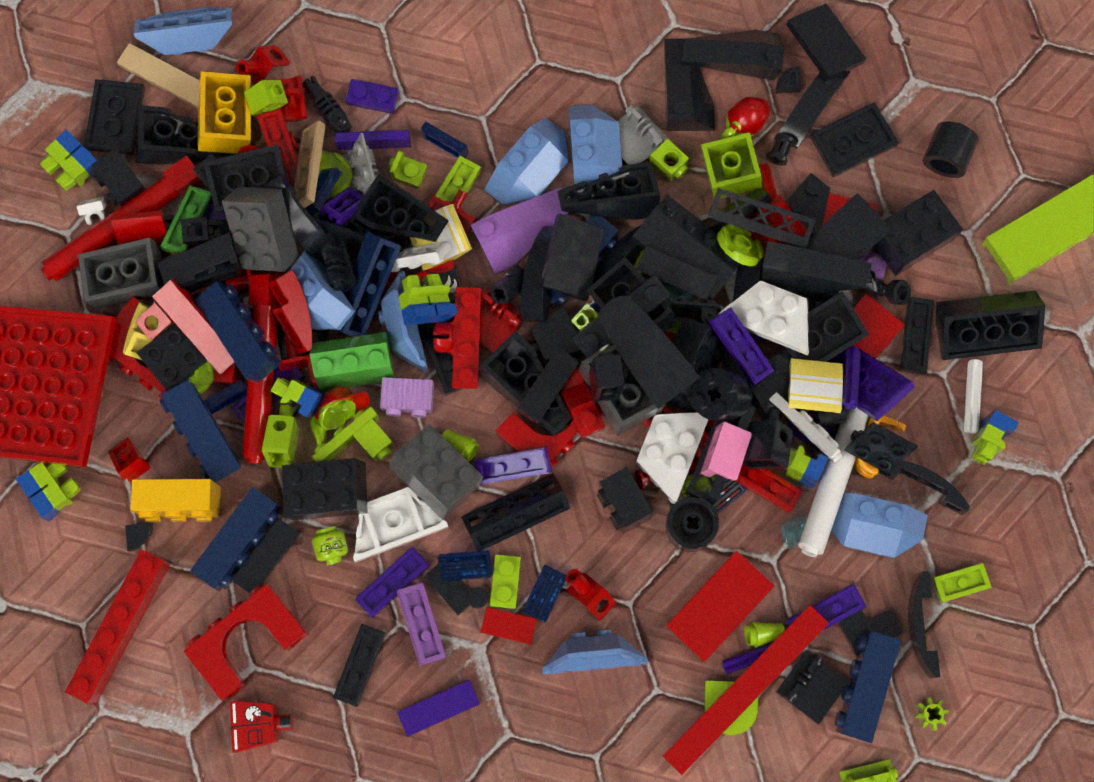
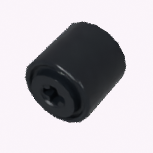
[922,121,979,178]

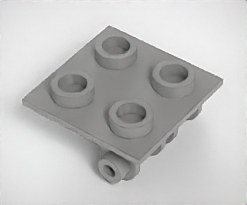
[618,105,669,165]
[348,133,378,196]

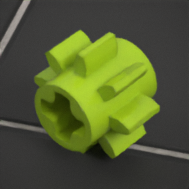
[914,697,949,731]

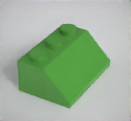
[310,332,395,392]

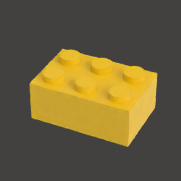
[198,71,251,154]
[131,479,221,522]

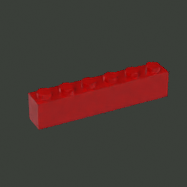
[65,549,171,705]

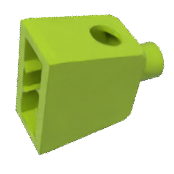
[262,405,299,468]

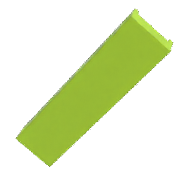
[982,174,1094,285]

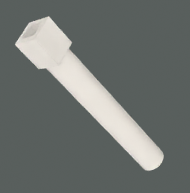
[798,408,870,557]

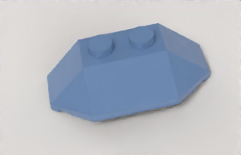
[134,7,233,55]
[568,105,622,184]
[484,118,569,206]
[289,250,355,330]
[378,271,428,372]
[831,493,928,558]
[542,630,648,675]

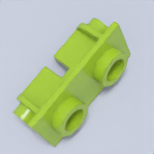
[839,759,898,782]

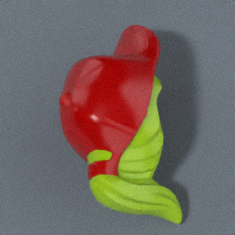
[719,97,770,140]
[310,386,370,447]

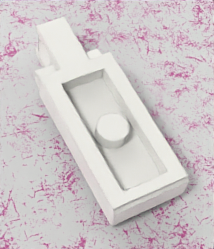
[391,241,451,272]

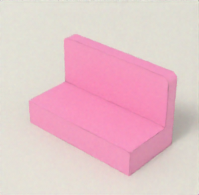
[700,422,752,481]

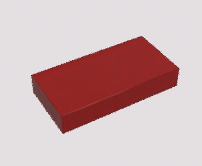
[480,607,537,645]

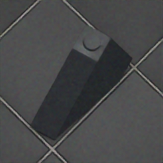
[557,162,660,220]
[353,174,449,242]

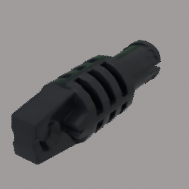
[303,76,352,133]

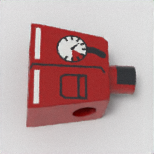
[230,701,293,753]

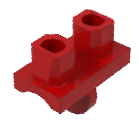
[277,75,308,122]

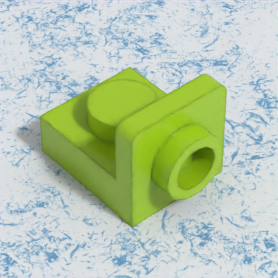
[388,151,428,190]

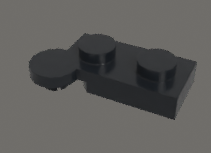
[424,561,488,616]

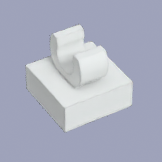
[76,196,107,225]

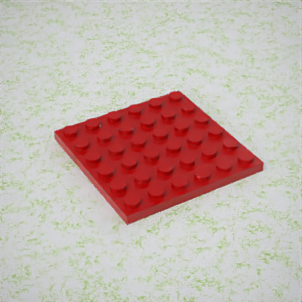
[0,306,117,468]

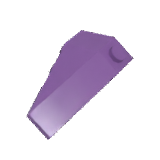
[471,187,569,275]

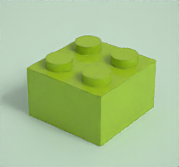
[701,132,762,199]

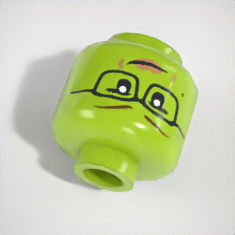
[311,526,348,566]

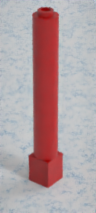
[41,156,204,282]
[242,274,280,464]

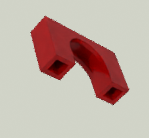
[109,297,165,399]
[495,367,604,475]
[183,584,309,701]

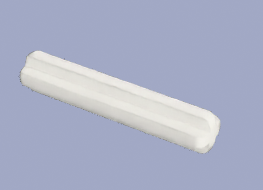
[964,359,983,434]

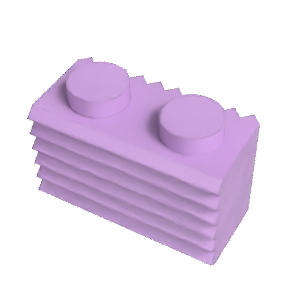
[380,377,434,418]

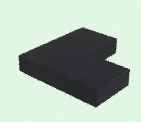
[838,609,903,657]

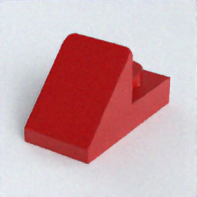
[561,382,605,439]
[108,437,150,482]

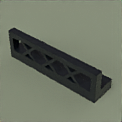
[708,188,816,249]
[685,405,756,505]
[461,473,571,552]

